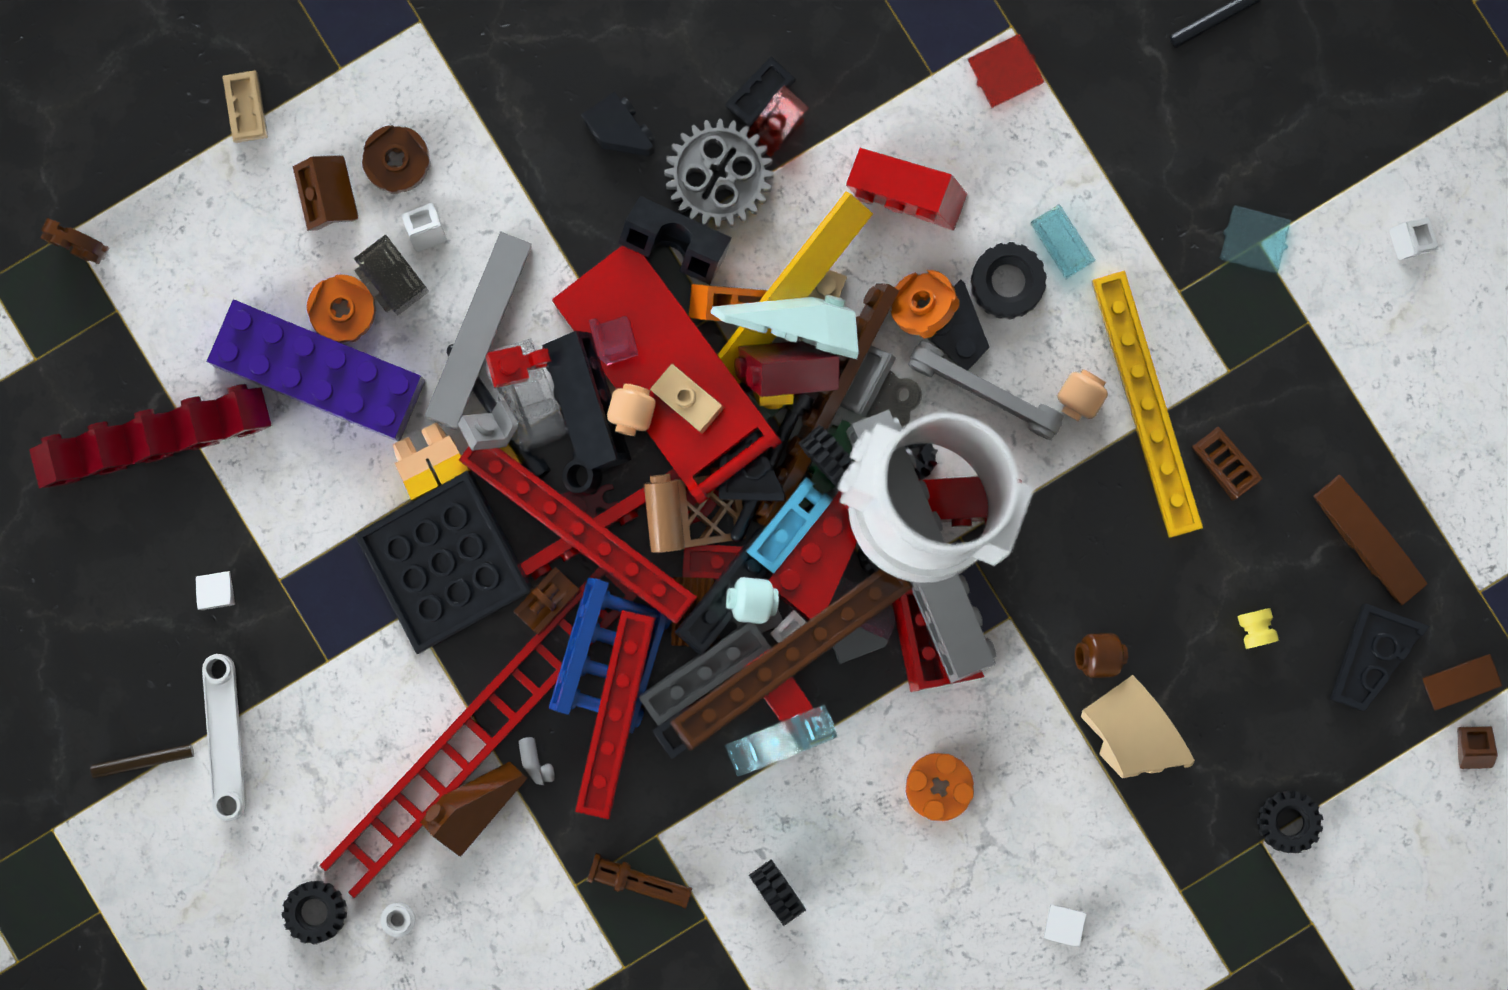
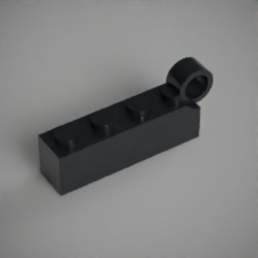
[542,331,631,493]

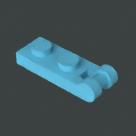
[746,477,833,574]

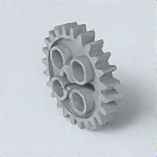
[664,119,774,229]

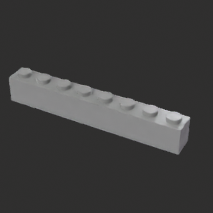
[846,410,996,683]

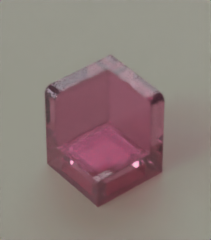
[589,316,639,365]

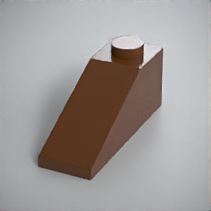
[420,761,527,857]

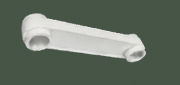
[202,654,246,821]

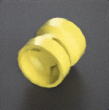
[1237,608,1279,649]

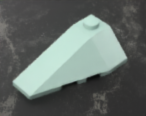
[711,295,859,359]

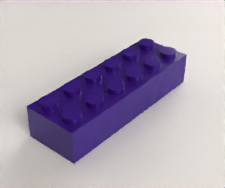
[206,299,425,442]

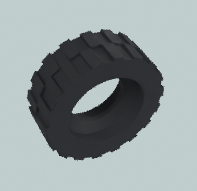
[971,242,1047,319]

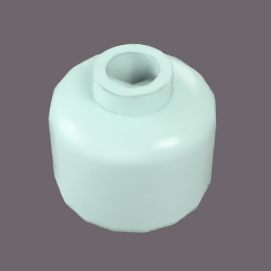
[726,577,779,624]

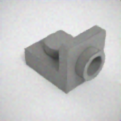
[458,400,518,450]

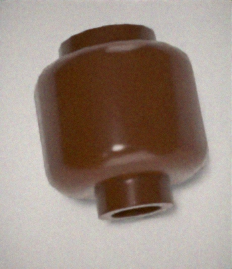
[1075,633,1128,678]

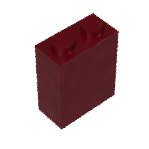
[734,341,839,397]

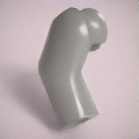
[518,737,555,785]

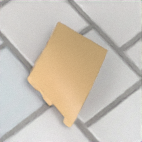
[1081,675,1195,778]

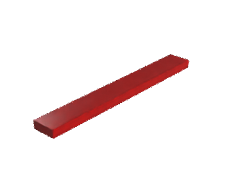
[458,446,697,625]

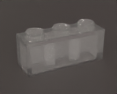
[486,338,568,452]

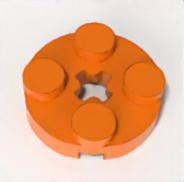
[890,270,960,338]
[307,274,376,343]
[905,753,974,821]

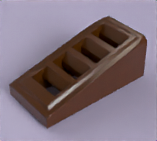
[1191,427,1263,501]

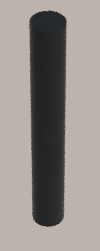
[1170,0,1261,47]

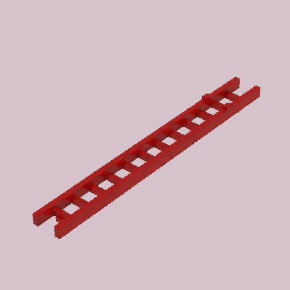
[319,541,638,898]

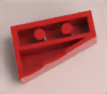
[846,148,967,231]
[919,476,1022,527]
[892,589,985,692]

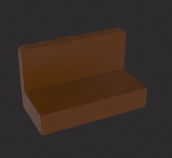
[292,155,358,231]

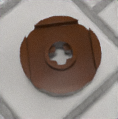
[362,125,431,194]
[40,218,110,264]

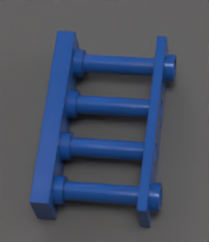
[549,578,671,734]

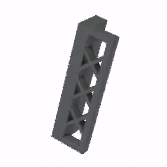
[638,622,771,726]

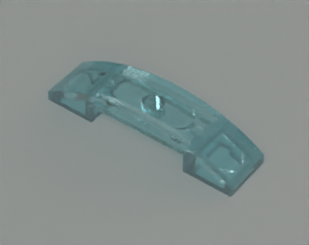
[725,705,838,777]

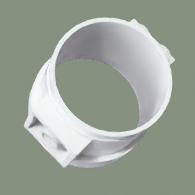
[838,413,1034,583]

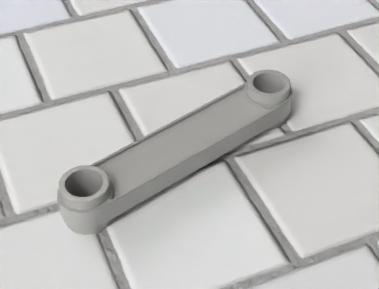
[908,341,1064,440]

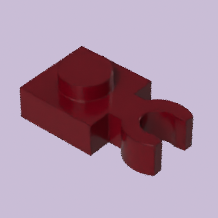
[561,484,618,518]

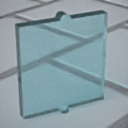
[1220,205,1291,274]

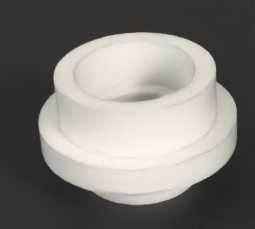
[381,903,415,937]

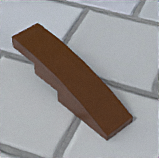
[1313,475,1428,605]

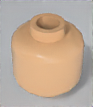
[1057,369,1108,422]
[607,384,655,436]

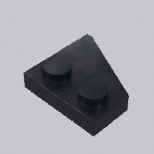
[928,279,989,371]

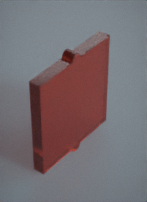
[967,33,1044,108]

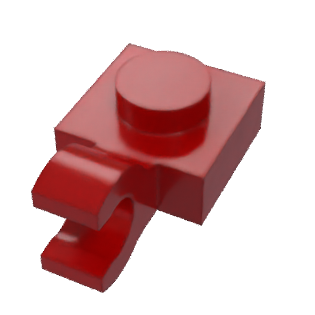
[485,346,551,388]

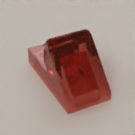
[747,85,809,157]

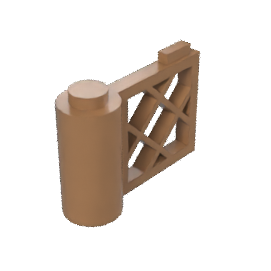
[644,467,746,552]

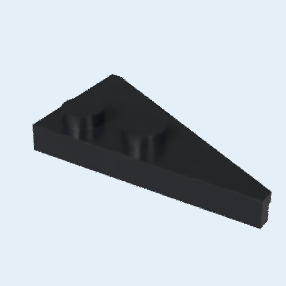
[719,430,786,502]

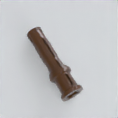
[587,853,692,909]

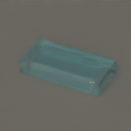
[1030,204,1095,279]

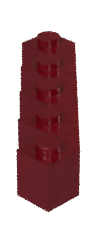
[29,384,272,489]

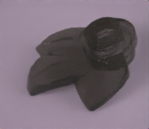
[866,371,922,429]

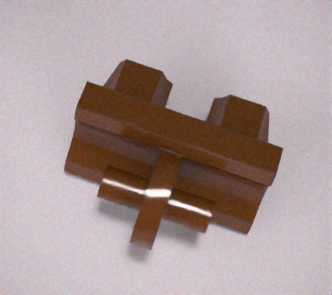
[513,567,581,635]

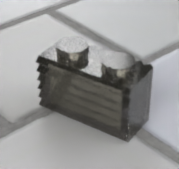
[354,235,430,316]

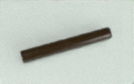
[90,744,194,779]

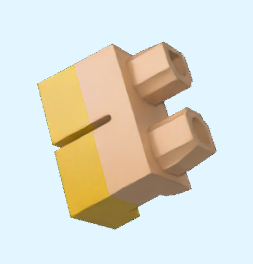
[393,422,470,501]

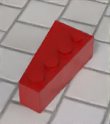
[769,490,857,621]

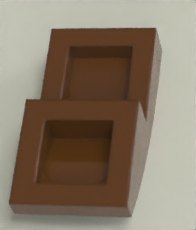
[1422,654,1503,711]

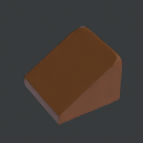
[1457,726,1498,769]

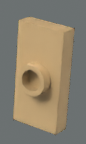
[223,70,268,143]
[650,364,724,434]

